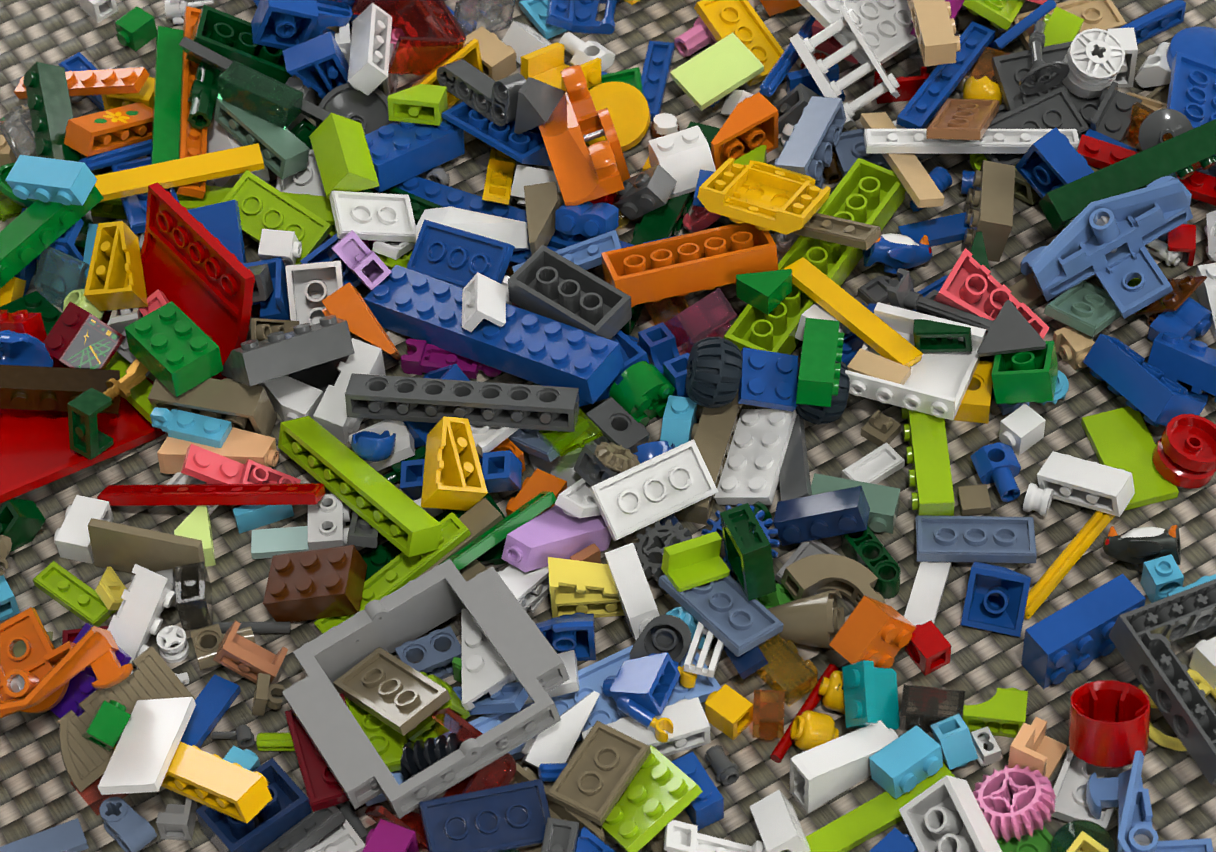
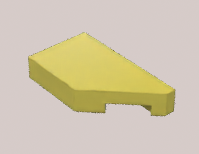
[95,566,127,610]

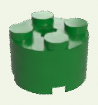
[609,361,675,426]

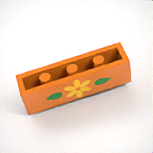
[64,102,153,157]

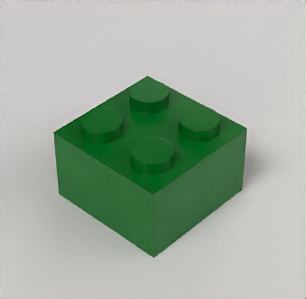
[991,341,1059,405]

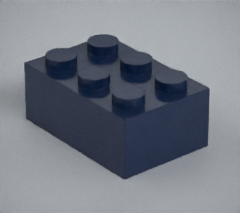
[195,758,312,852]

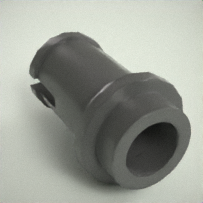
[704,745,740,785]

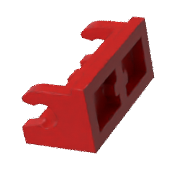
[873,66,929,104]

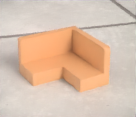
[1008,717,1067,780]

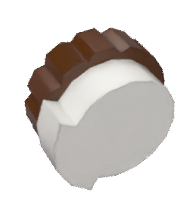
[650,113,679,139]

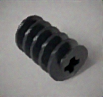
[400,733,463,781]

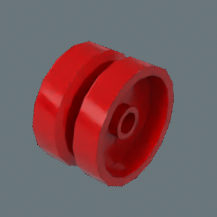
[1152,414,1216,489]

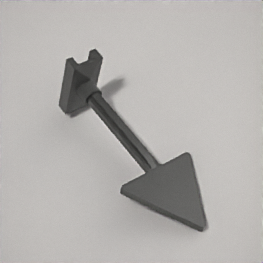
[886,268,1046,357]

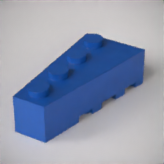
[1083,333,1207,427]

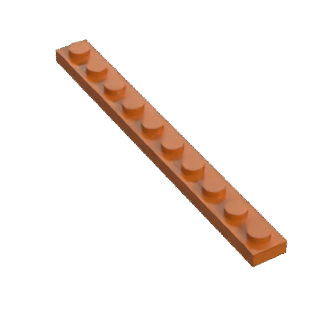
[177,6,208,199]

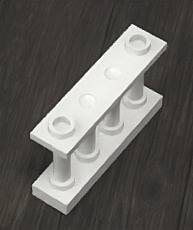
[789,4,900,130]

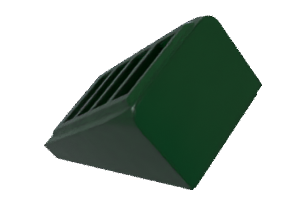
[913,319,973,353]

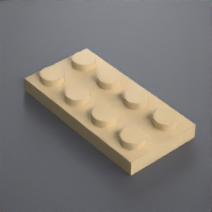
[1012,0,1127,50]

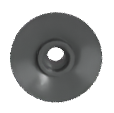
[1138,109,1193,151]

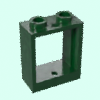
[720,503,776,601]

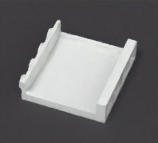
[845,302,986,421]

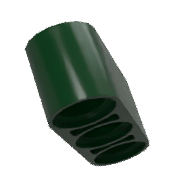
[841,526,901,599]

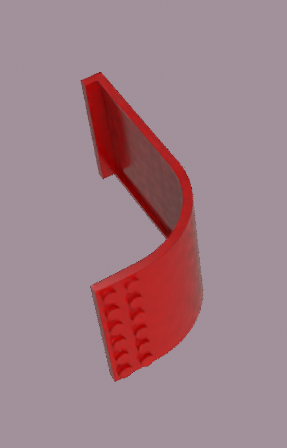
[0,182,255,503]

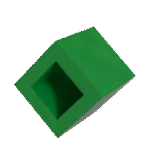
[115,6,157,51]
[82,700,131,751]

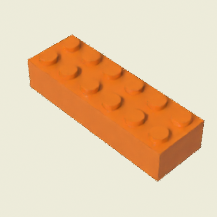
[601,222,778,308]

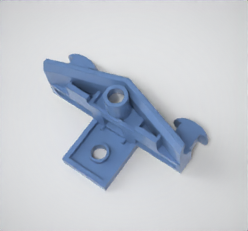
[1020,176,1193,319]
[1086,751,1214,852]

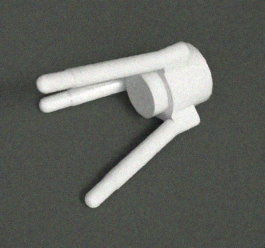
[165,0,214,25]

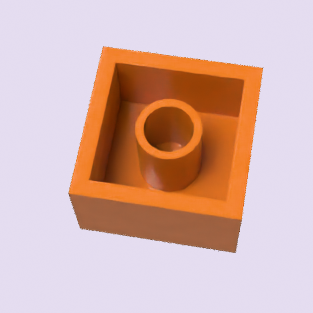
[829,596,916,668]

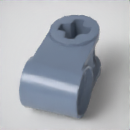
[99,797,157,852]

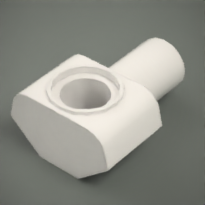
[559,32,615,72]
[1135,42,1171,88]

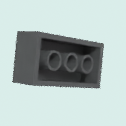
[508,245,632,340]

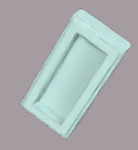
[251,526,309,559]

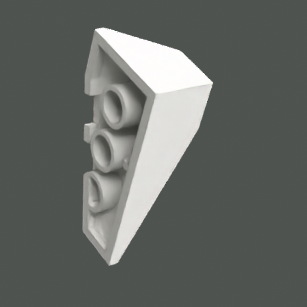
[415,207,529,252]

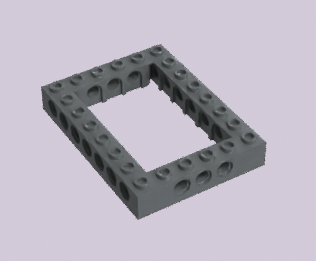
[1108,579,1216,785]

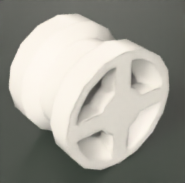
[1023,483,1054,517]
[156,625,190,663]

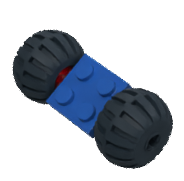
[685,337,850,425]

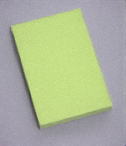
[670,33,764,111]

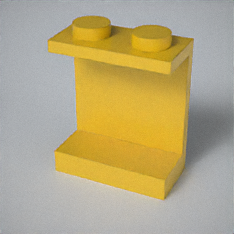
[520,42,601,91]

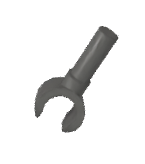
[212,725,255,749]

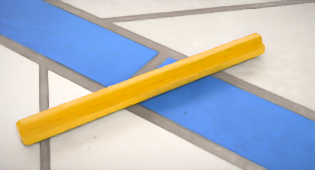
[1024,511,1114,620]

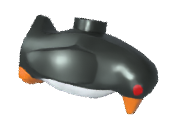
[1103,525,1181,570]

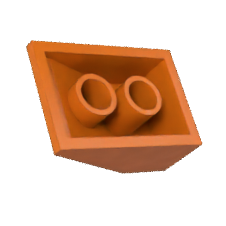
[711,92,778,170]
[322,282,401,360]

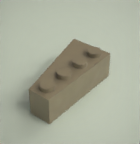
[148,378,277,437]

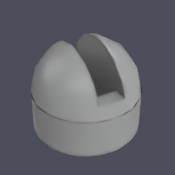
[426,167,450,186]

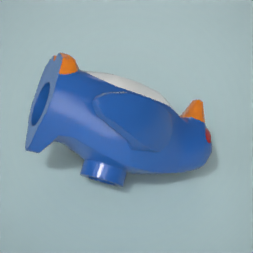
[863,233,933,274]

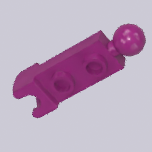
[401,339,502,379]

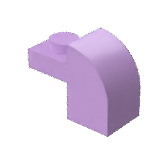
[331,230,392,291]

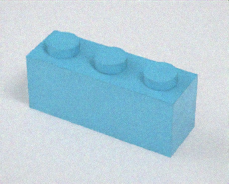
[5,155,97,206]

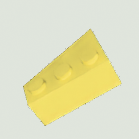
[548,557,625,618]

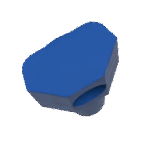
[970,442,1021,502]

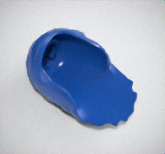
[0,330,54,367]

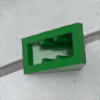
[736,269,792,315]

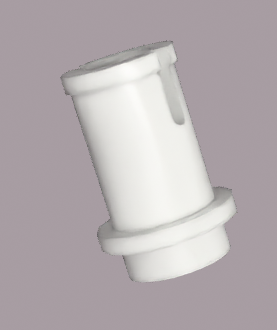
[1146,238,1183,266]

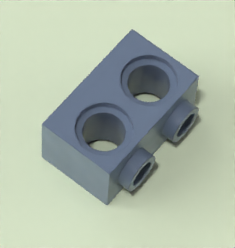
[395,626,462,679]

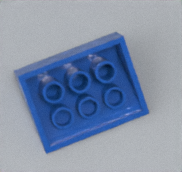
[441,102,552,166]

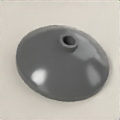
[316,83,395,134]

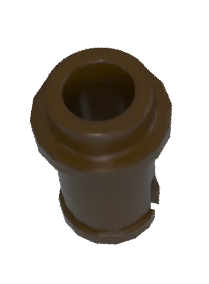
[823,152,842,184]

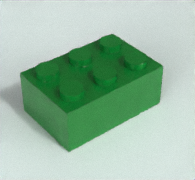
[124,301,223,397]

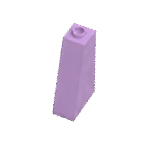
[501,505,612,572]

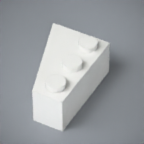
[313,338,386,444]
[107,564,176,667]

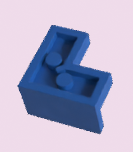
[243,257,290,320]

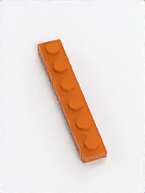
[14,67,150,99]

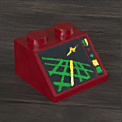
[43,302,126,370]

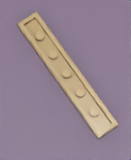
[860,112,945,208]

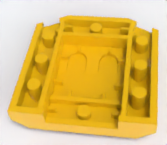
[697,158,831,235]

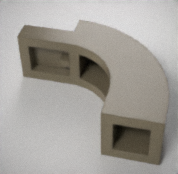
[780,554,885,606]

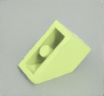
[174,505,216,567]

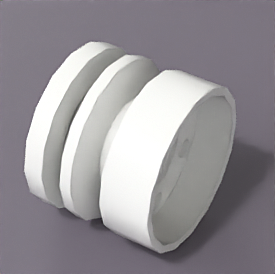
[1062,28,1125,99]

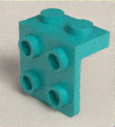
[842,660,900,730]

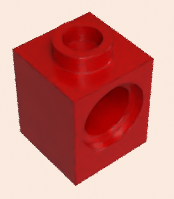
[905,620,952,676]

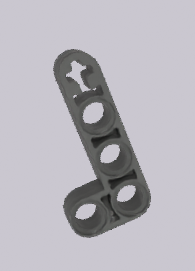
[437,59,526,126]

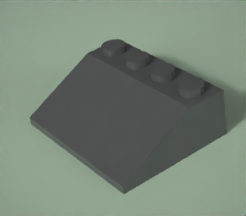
[221,315,355,386]

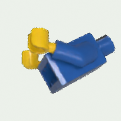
[602,652,698,743]

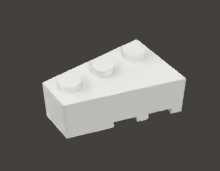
[497,564,550,613]

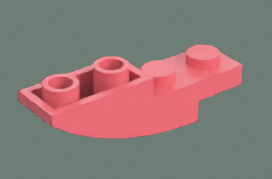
[181,444,301,506]

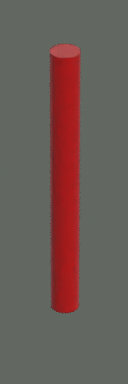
[770,664,839,763]

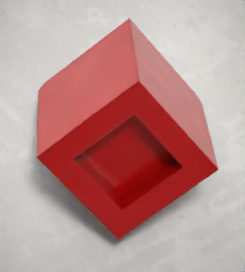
[1166,224,1196,266]

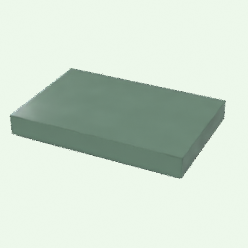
[1043,280,1122,337]

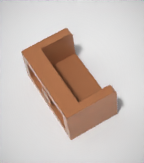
[213,620,288,683]

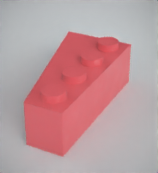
[934,248,1050,339]

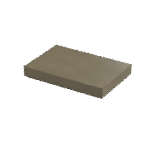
[547,721,651,826]

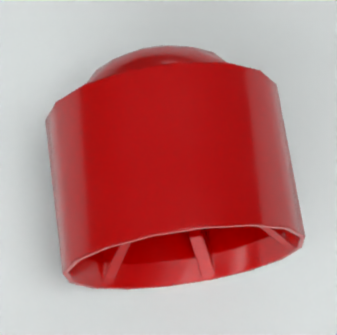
[1069,680,1150,769]

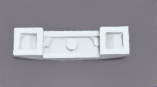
[664,820,786,852]

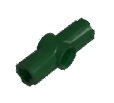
[187,62,220,130]

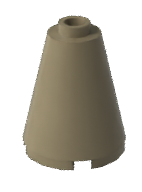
[767,590,845,650]

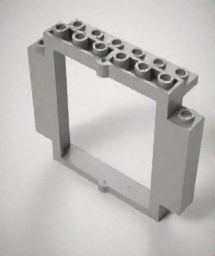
[282,559,569,819]

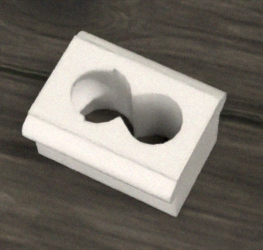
[971,726,1003,767]

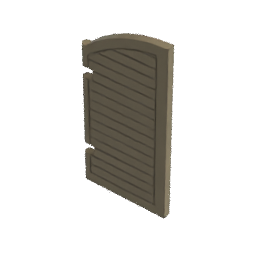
[57,646,195,793]

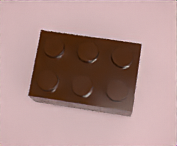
[263,545,367,622]

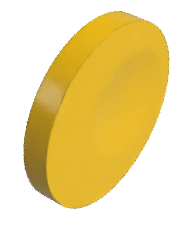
[585,82,651,152]

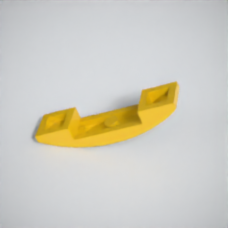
[482,147,516,205]

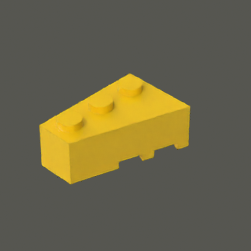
[84,221,148,311]

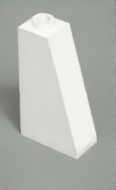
[790,720,898,814]

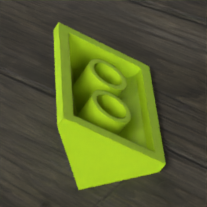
[309,112,379,199]

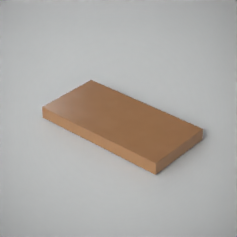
[927,98,999,140]

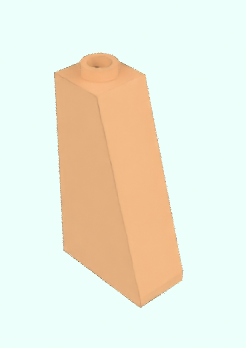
[157,427,279,475]

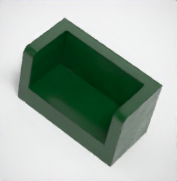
[67,387,114,460]

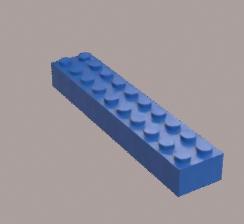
[364,265,625,404]

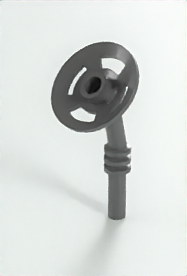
[1019,20,1070,94]

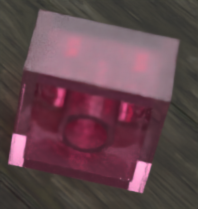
[664,288,737,353]

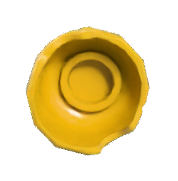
[963,76,1002,105]

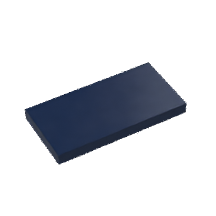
[418,779,551,852]

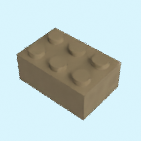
[964,160,1015,262]

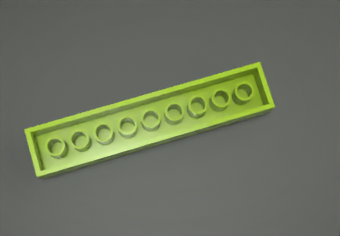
[724,158,906,355]

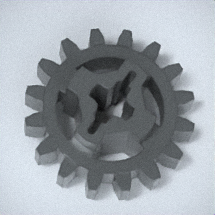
[633,520,693,581]

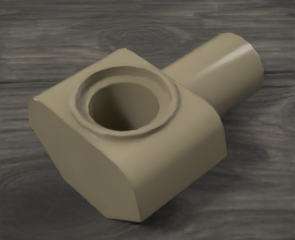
[190,623,256,670]

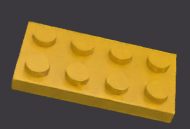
[694,0,784,86]

